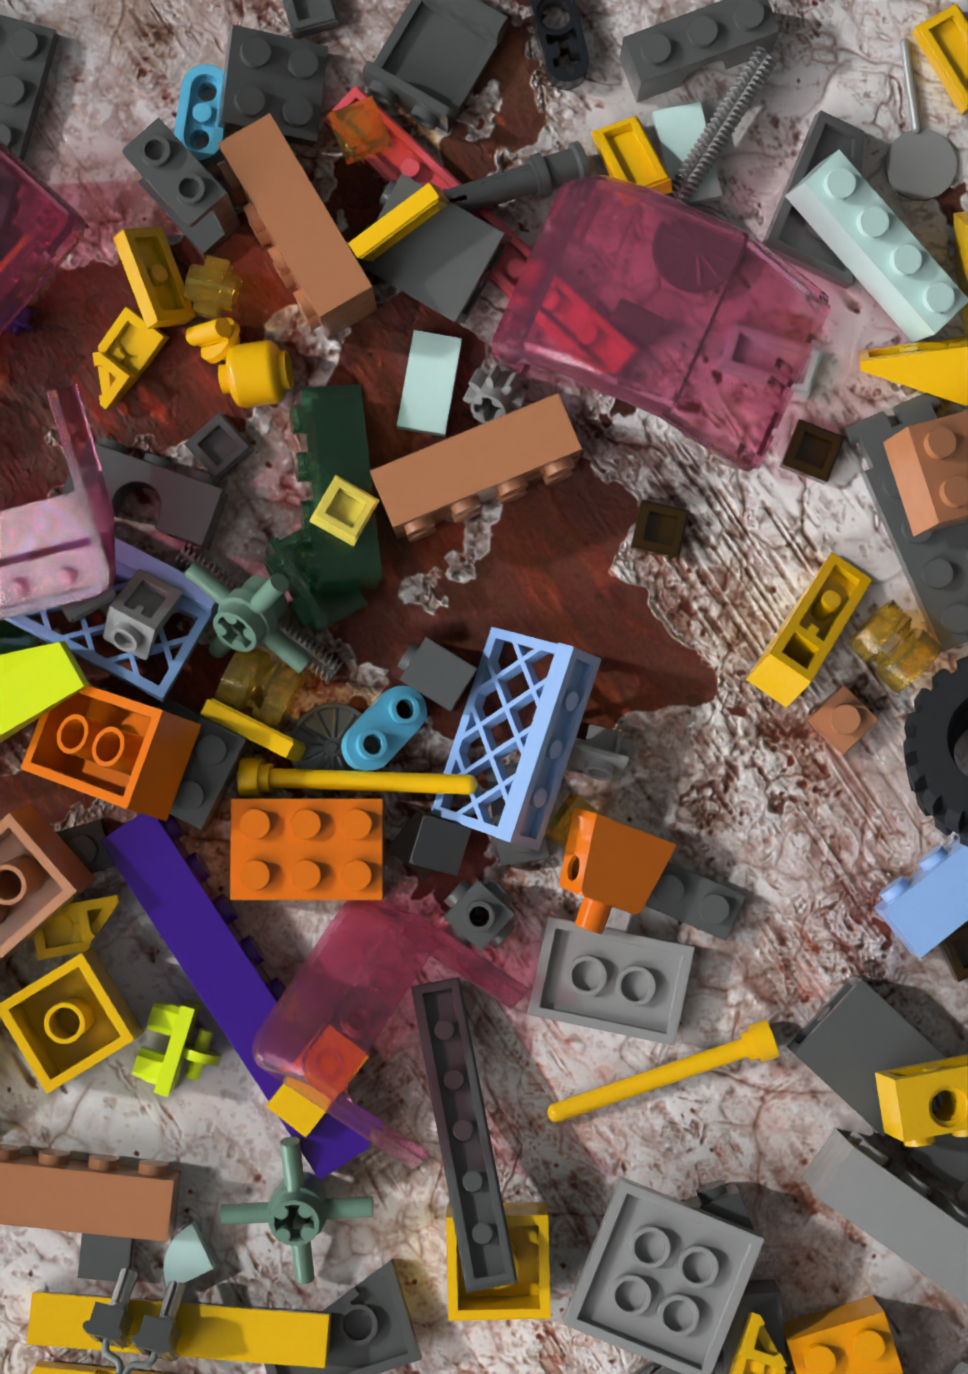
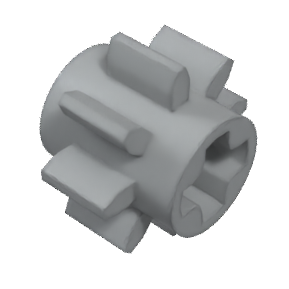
[463,363,529,424]

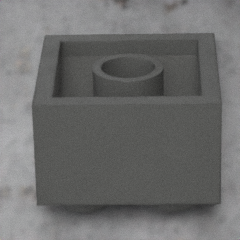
[158,697,253,829]

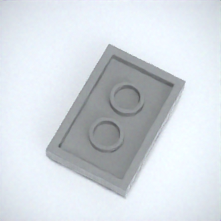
[527,915,695,1046]

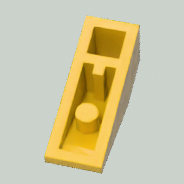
[858,336,968,406]
[746,552,872,708]

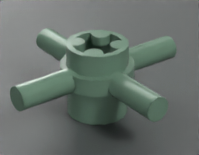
[184,559,311,674]
[220,1137,374,1284]

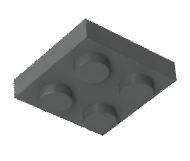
[217,24,328,147]

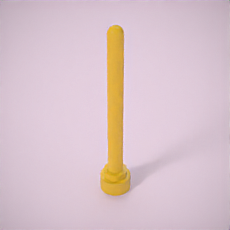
[237,757,478,797]
[547,1019,780,1123]

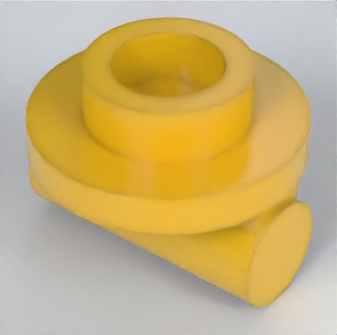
[186,318,240,364]

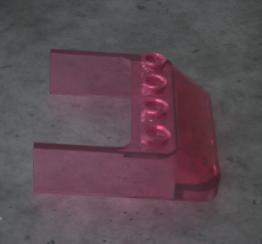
[0,384,116,620]
[252,900,529,1169]

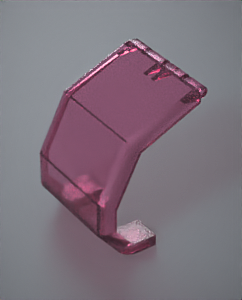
[491,175,831,471]

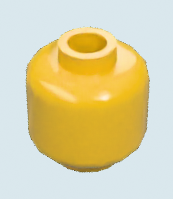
[218,340,294,408]

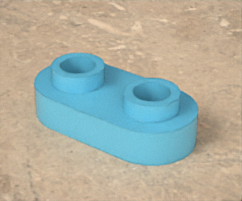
[174,64,227,166]
[341,686,427,771]

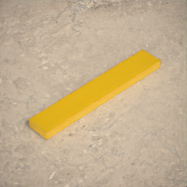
[26,1291,332,1368]

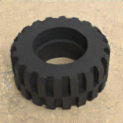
[903,656,968,847]

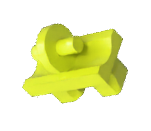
[132,999,222,1097]

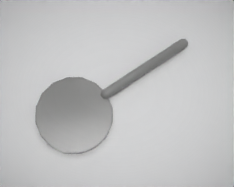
[884,38,957,201]

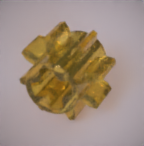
[184,255,242,320]

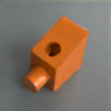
[559,807,676,935]

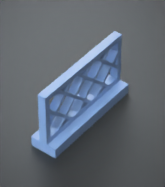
[0,501,219,702]
[430,627,601,851]

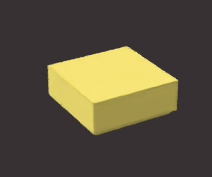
[309,475,380,547]

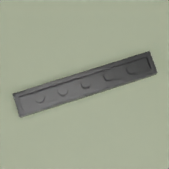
[411,977,518,1293]

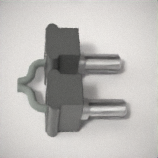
[82,1268,186,1374]

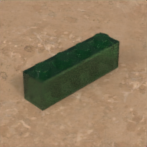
[289,384,383,594]

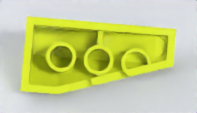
[0,641,90,743]

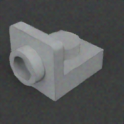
[103,569,183,660]

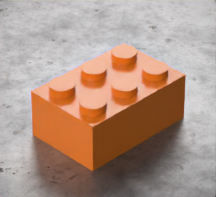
[21,686,201,821]
[230,798,385,900]

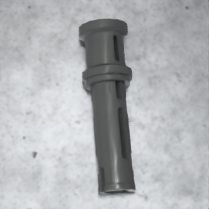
[442,141,591,213]

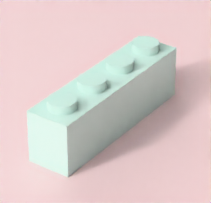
[785,149,968,343]

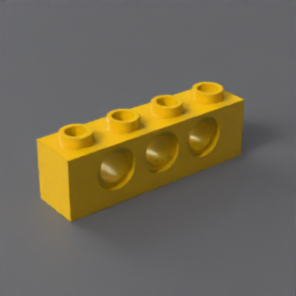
[875,1054,968,1147]

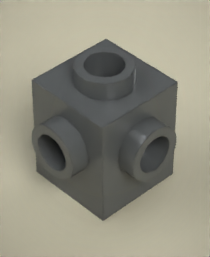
[444,877,515,951]

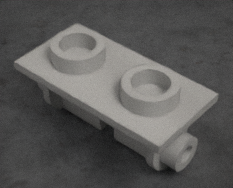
[567,724,632,780]

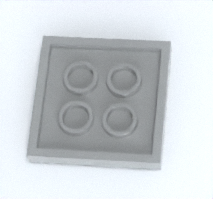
[563,1176,765,1374]

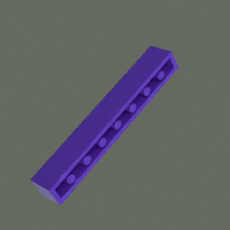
[100,814,375,1180]

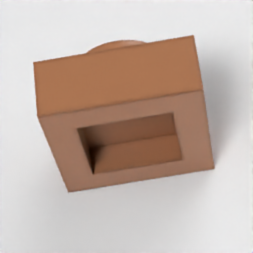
[806,685,879,755]

